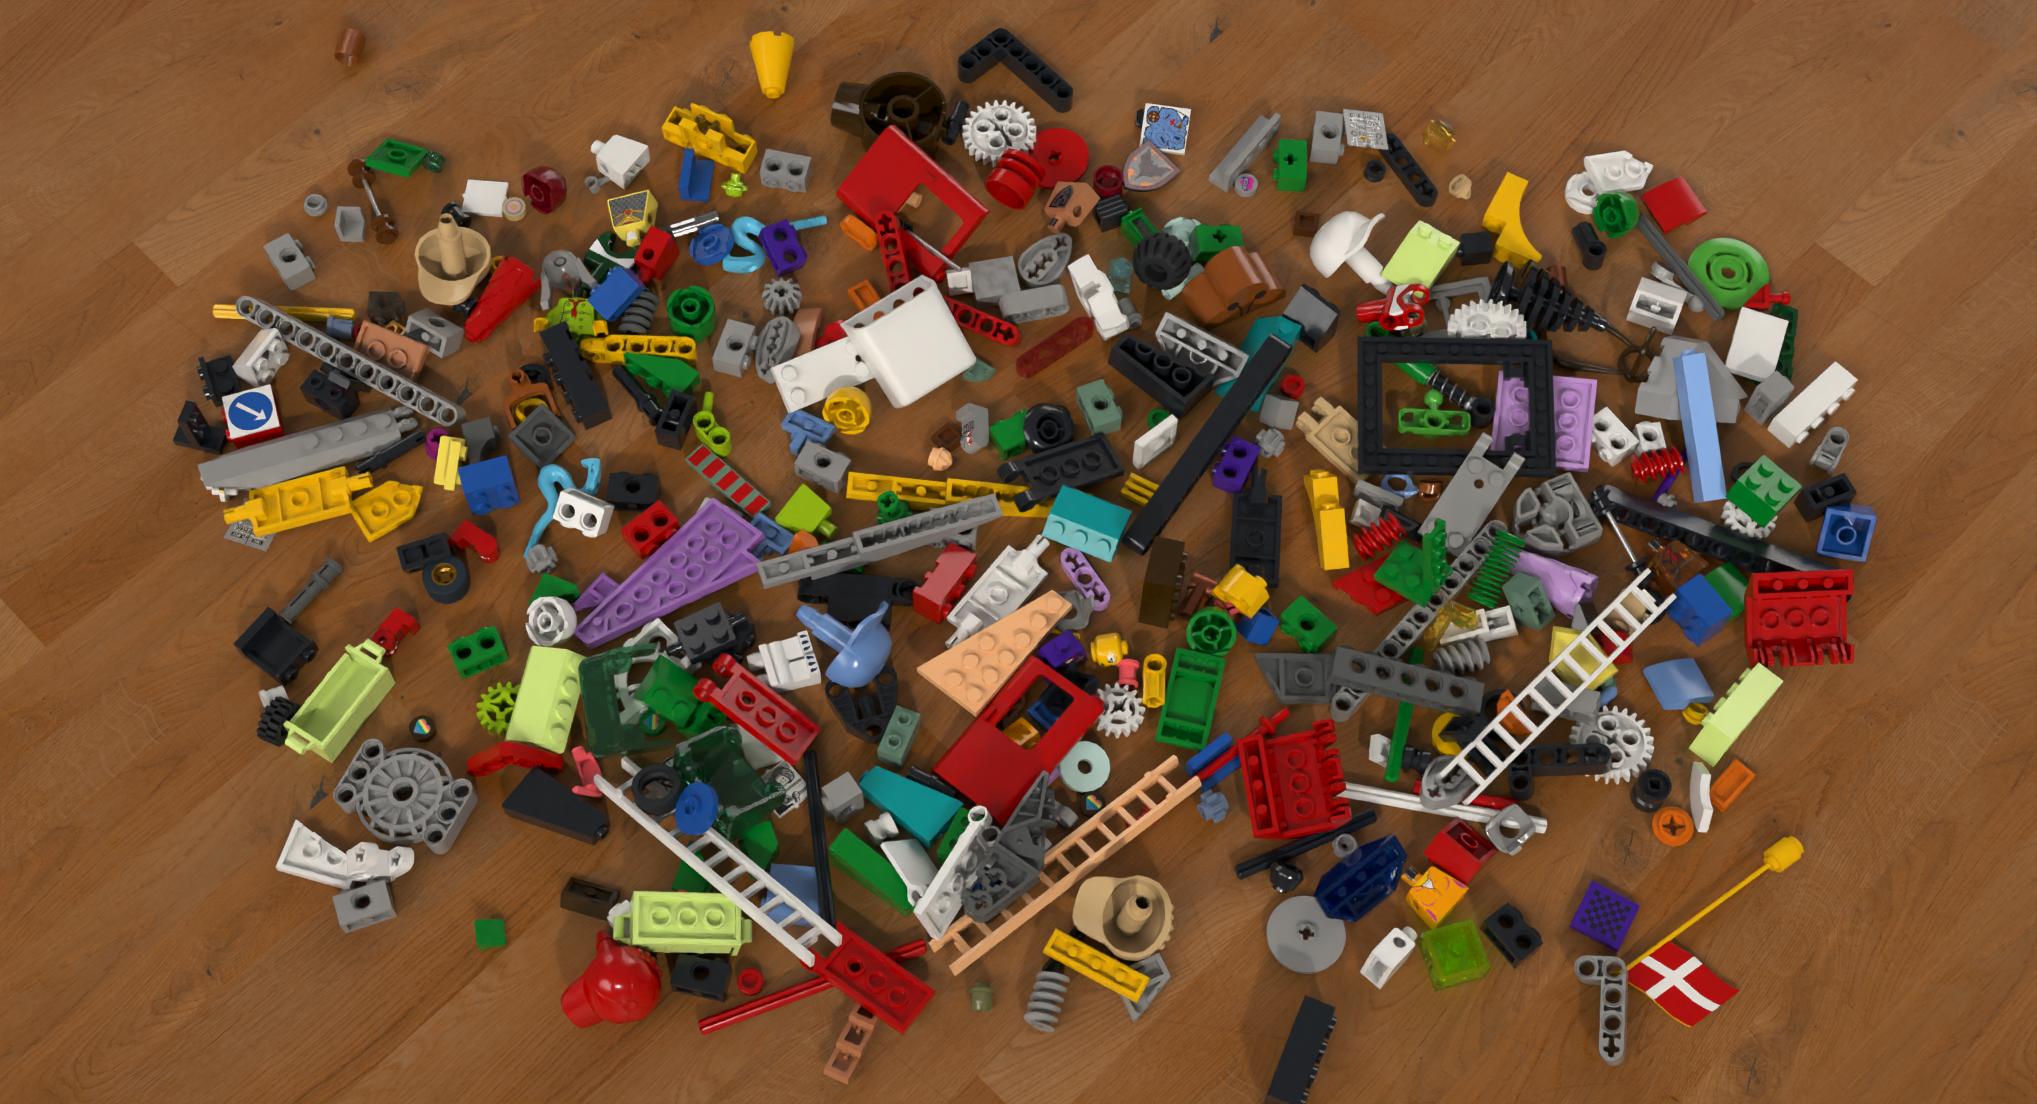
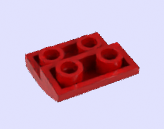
[1641,176,1707,235]

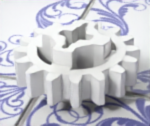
[1721,500,1777,540]
[1095,683,1145,738]

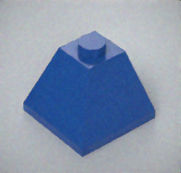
[1815,503,1877,562]

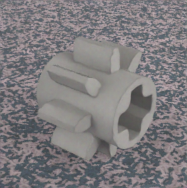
[1255,428,1285,458]
[525,544,558,575]

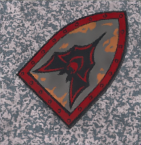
[1122,139,1181,192]

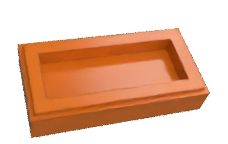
[847,279,885,321]
[1709,759,1756,812]

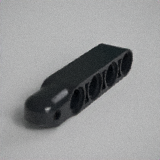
[797,573,920,607]

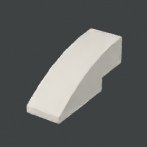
[1435,605,1518,646]

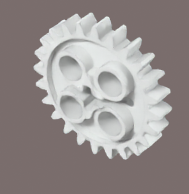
[962,100,1036,167]
[1447,299,1527,339]
[1569,705,1654,784]

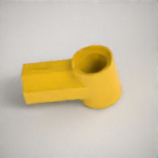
[1142,654,1167,708]

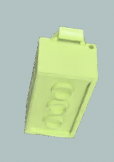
[283,639,396,763]
[613,891,752,956]

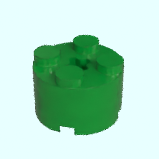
[667,286,717,343]

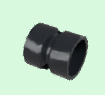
[1630,769,1672,813]

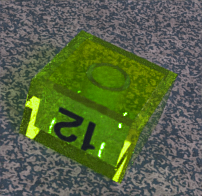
[1418,919,1491,992]

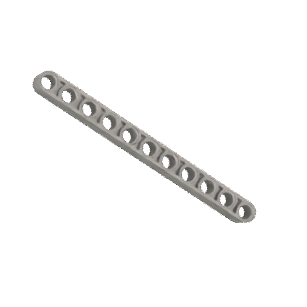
[235,296,467,427]
[1329,520,1508,722]

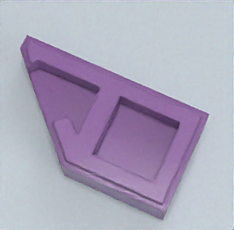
[572,572,620,611]

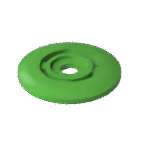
[1687,238,1769,310]

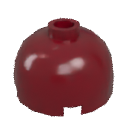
[521,166,567,215]

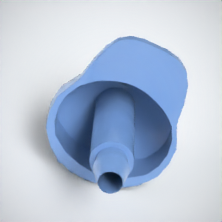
[796,601,892,687]

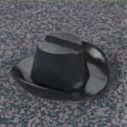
[1024,403,1075,454]

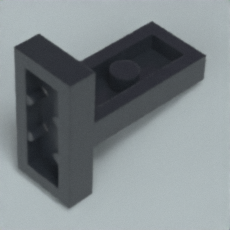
[173,400,228,455]
[1438,716,1506,778]

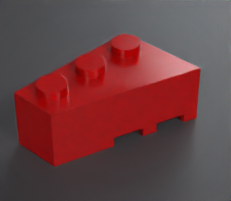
[913,542,978,625]

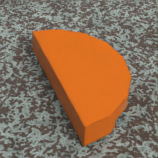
[1496,689,1531,736]

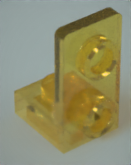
[1424,599,1478,652]

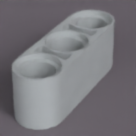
[998,284,1070,324]

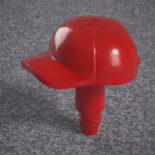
[560,930,663,1028]

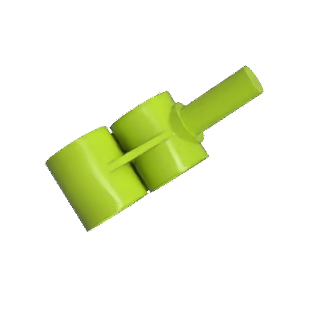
[693,392,732,457]

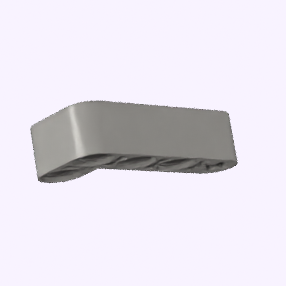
[1574,955,1628,1066]

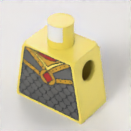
[607,190,658,247]

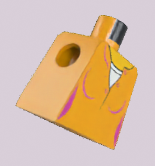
[1401,866,1469,931]

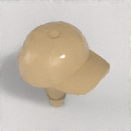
[415,213,492,305]
[1072,875,1174,961]

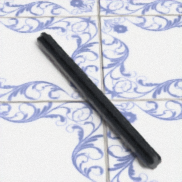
[803,750,836,930]

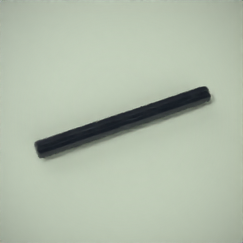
[1234,808,1377,880]

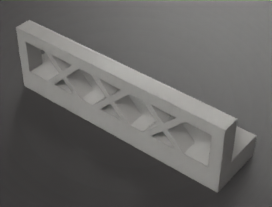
[1208,113,1282,192]

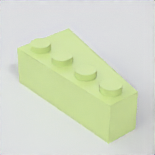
[1689,662,1783,767]

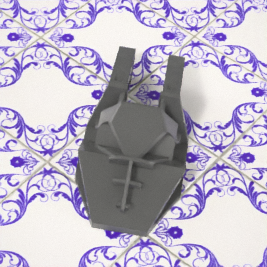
[960,770,1057,923]

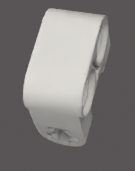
[346,842,414,883]

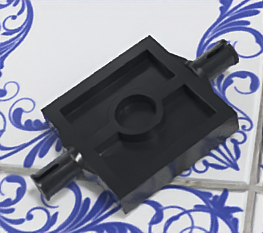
[664,602,748,665]

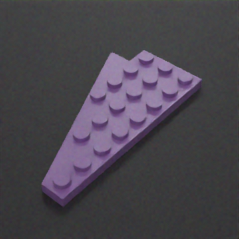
[573,497,766,650]

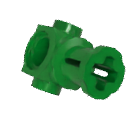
[877,491,914,525]

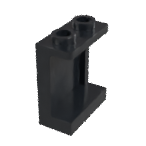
[233,607,319,687]

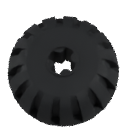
[1133,232,1191,290]

